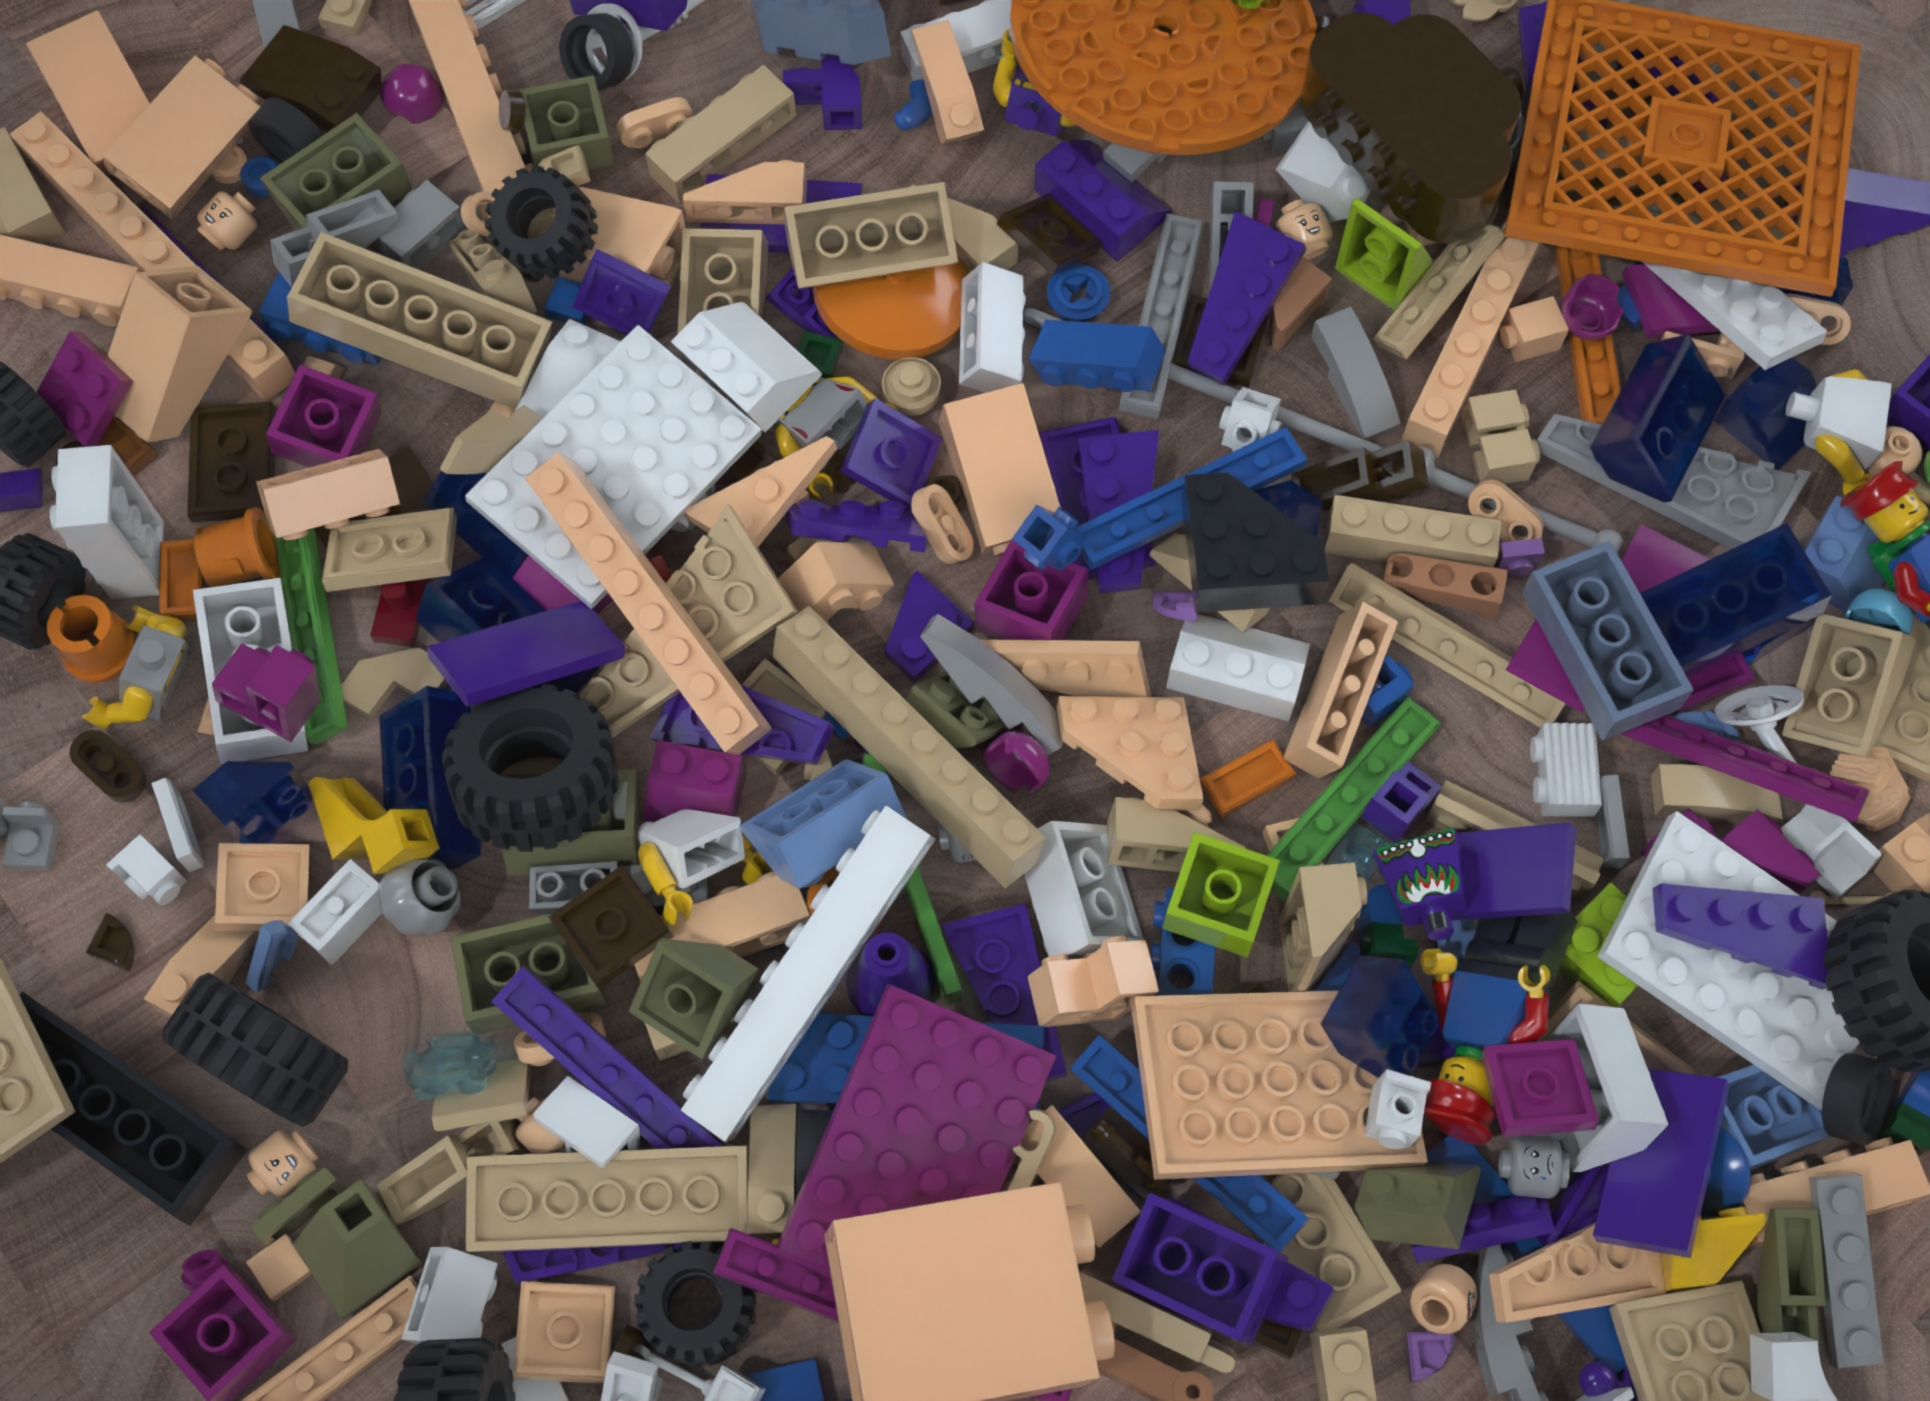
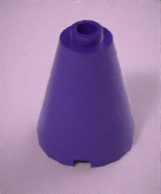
[846,932,935,1016]

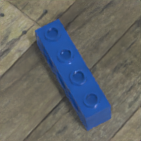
[1150,887,1215,996]

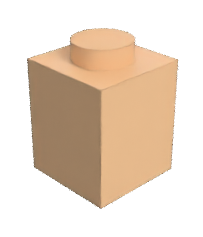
[1500,296,1569,362]

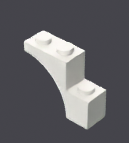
[1750,1332,1838,1401]

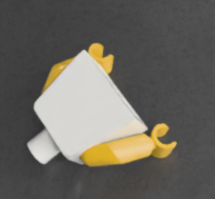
[1785,369,1892,495]
[637,809,772,926]

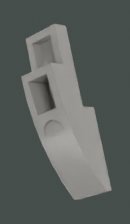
[529,861,711,915]
[1472,1245,1549,1401]

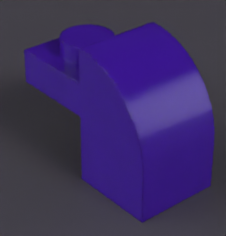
[783,56,862,130]
[1361,761,1443,843]

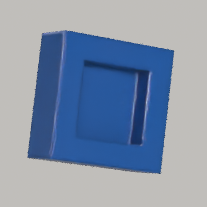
[544,277,588,325]

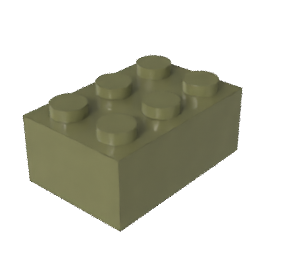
[451,914,607,1035]

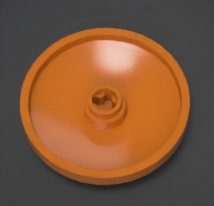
[813,255,969,360]

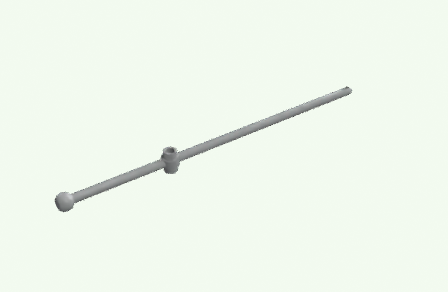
[1023,308,1623,554]

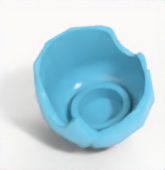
[1844,588,1914,635]

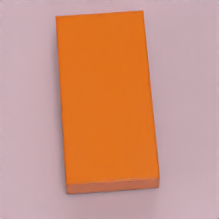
[159,538,205,621]
[1200,739,1296,818]

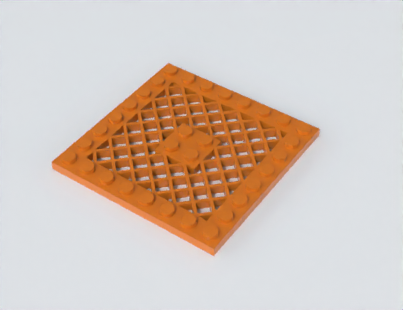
[1504,0,1861,297]

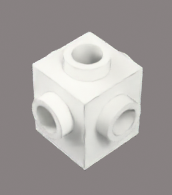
[1219,387,1282,452]

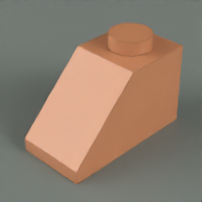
[1268,257,1333,351]

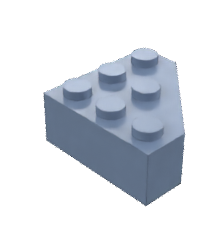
[751,0,891,65]

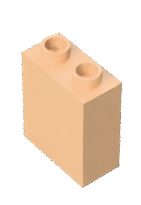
[824,1182,1115,1401]

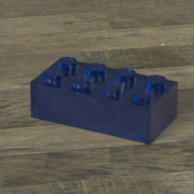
[1640,523,1832,678]

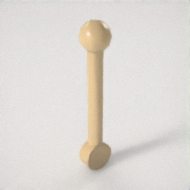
[1808,890,1896,906]

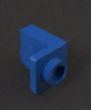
[1361,654,1415,729]

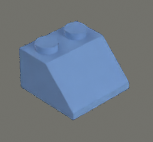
[1785,496,1884,613]

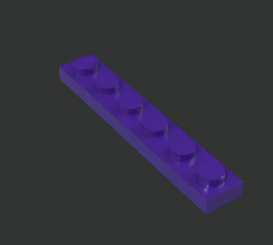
[491,966,726,1149]

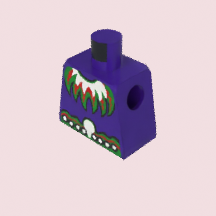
[1372,827,1467,940]

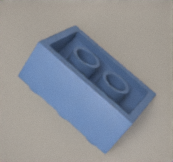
[740,759,907,889]

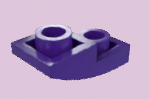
[765,267,838,339]

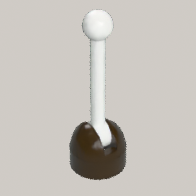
[611,1324,714,1397]

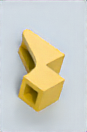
[308,777,439,874]

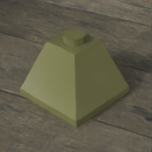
[629,938,759,1060]

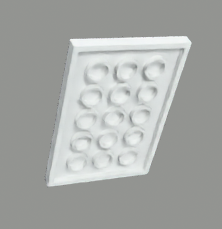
[465,325,762,609]
[1597,811,1859,1110]

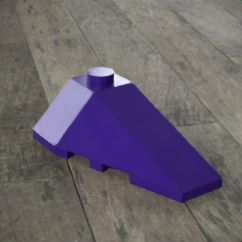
[1783,168,1930,258]

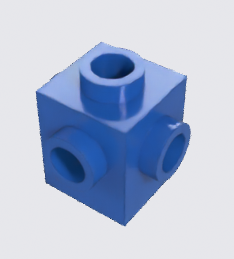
[1012,504,1087,571]

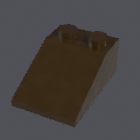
[239,25,382,135]

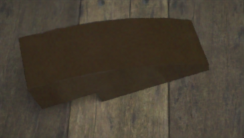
[1291,440,1429,512]

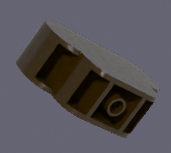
[1301,12,1521,243]

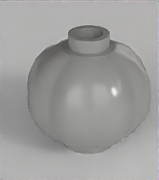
[378,856,461,936]

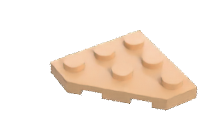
[1056,696,1203,810]

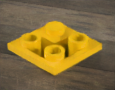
[1660,1207,1766,1294]

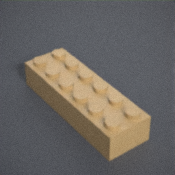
[287,232,552,409]

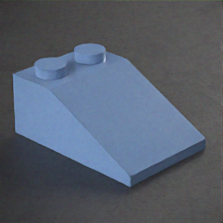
[1717,1065,1831,1172]

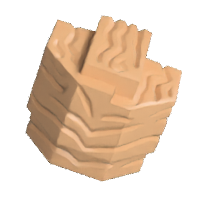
[1830,746,1910,832]

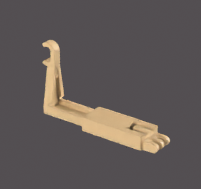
[1007,1109,1237,1373]

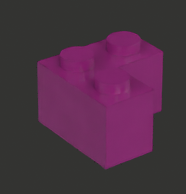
[212,643,320,742]

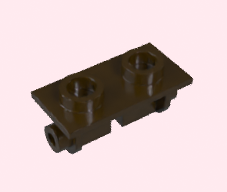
[1081,1106,1172,1201]

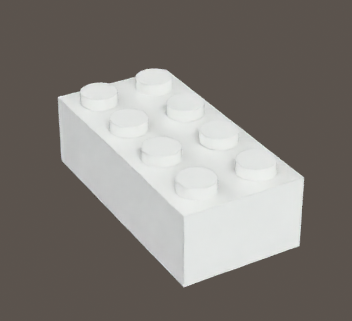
[50,445,164,600]
[193,578,308,765]

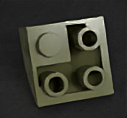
[905,671,1008,748]
[293,1179,422,1320]

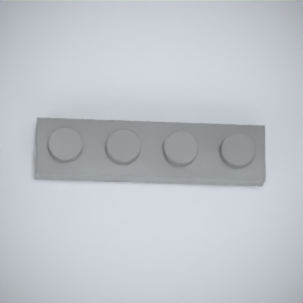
[1809,1172,1883,1369]

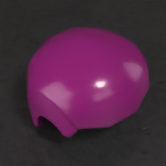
[380,63,444,124]
[1561,274,1624,341]
[982,731,1051,793]

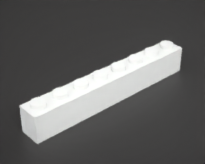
[681,806,936,1142]

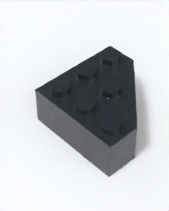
[1181,472,1329,613]

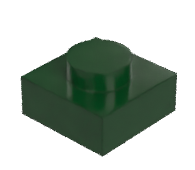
[797,331,843,379]

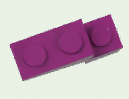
[1641,808,1821,894]

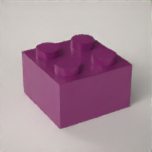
[266,364,381,467]
[974,539,1088,640]
[149,1264,297,1401]

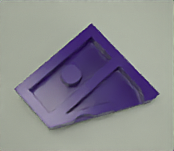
[885,571,974,684]

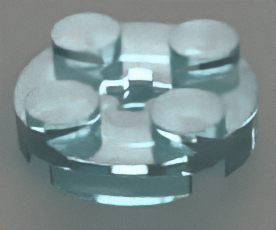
[403,1033,497,1100]

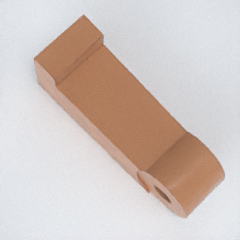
[1383,553,1508,621]
[1097,1321,1214,1401]

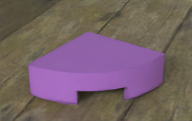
[1152,591,1197,621]
[1405,1331,1454,1382]

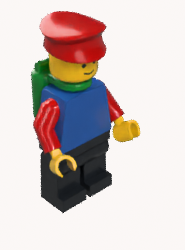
[1840,461,1930,629]
[1421,913,1578,1145]

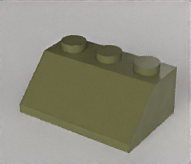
[260,113,412,231]
[501,769,640,875]

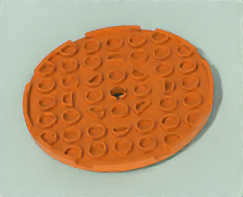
[1010,0,1317,155]

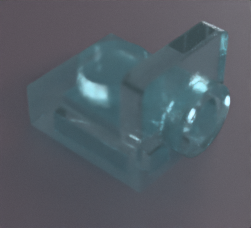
[1327,823,1392,887]

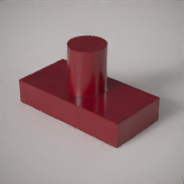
[370,578,432,647]

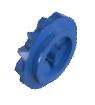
[1047,264,1110,322]

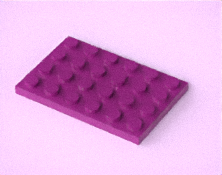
[777,984,1056,1269]

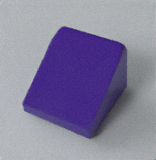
[0,468,42,512]

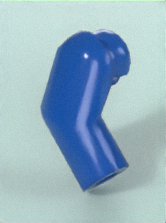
[894,80,932,131]

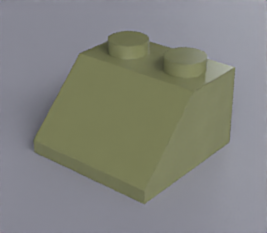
[1354,1161,1481,1249]

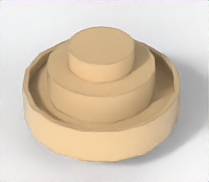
[882,357,941,416]

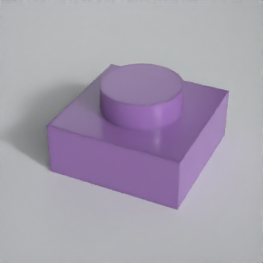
[1494,538,1545,577]

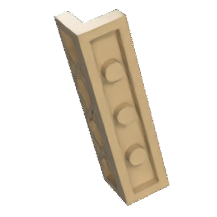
[1425,780,1604,900]

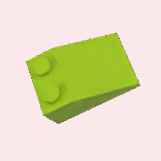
[1335,198,1433,311]

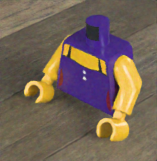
[993,29,1077,136]

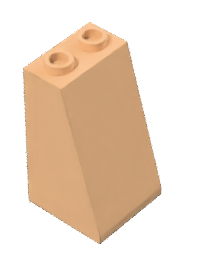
[26,10,150,175]
[103,55,260,221]
[528,186,685,289]
[107,266,252,443]
[938,383,1061,557]

